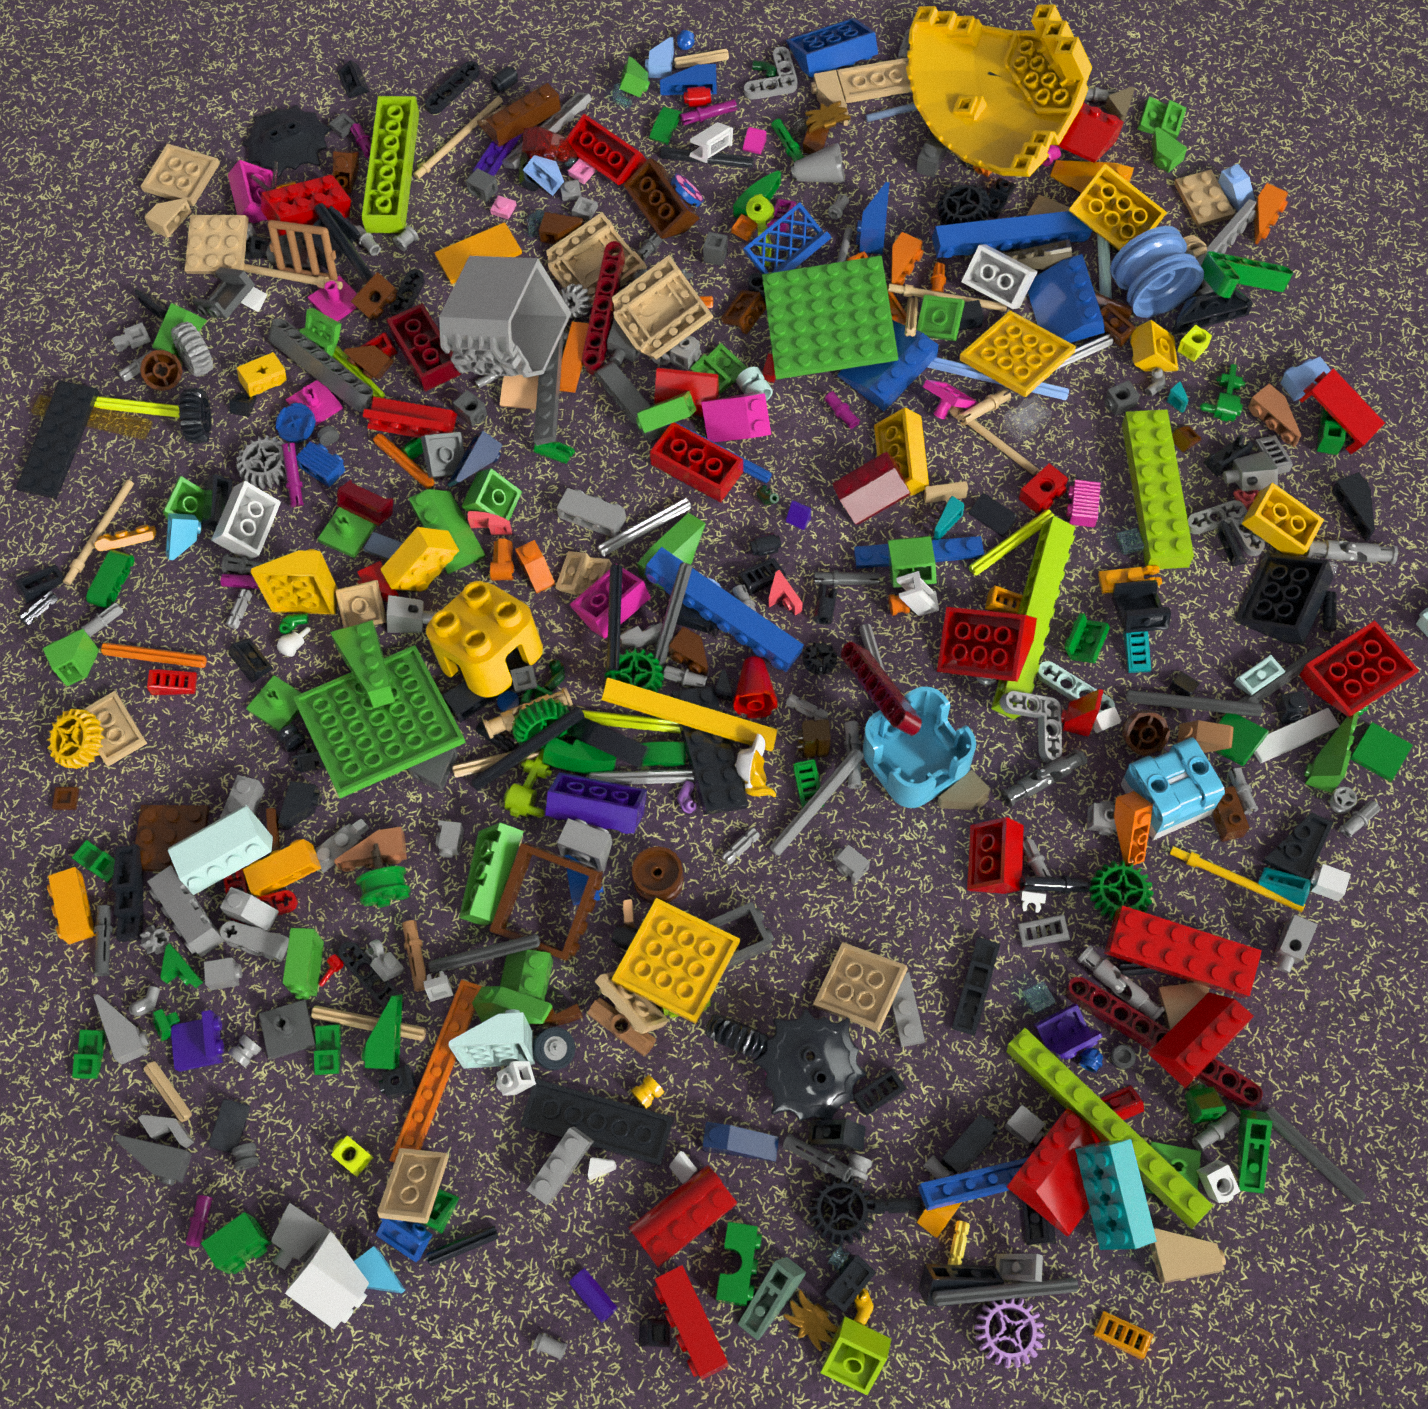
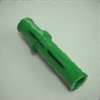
[771,119,804,162]

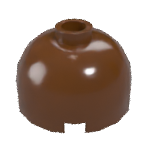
[140,350,183,391]
[1122,709,1170,756]

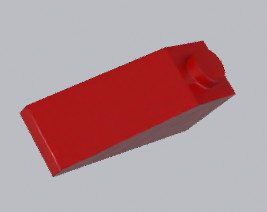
[1061,689,1104,737]

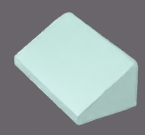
[1234,655,1285,696]

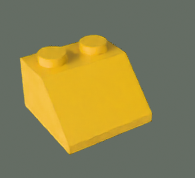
[1130,320,1178,372]

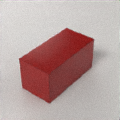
[762,353,776,383]

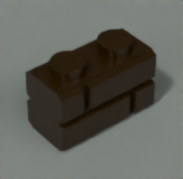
[797,719,831,758]

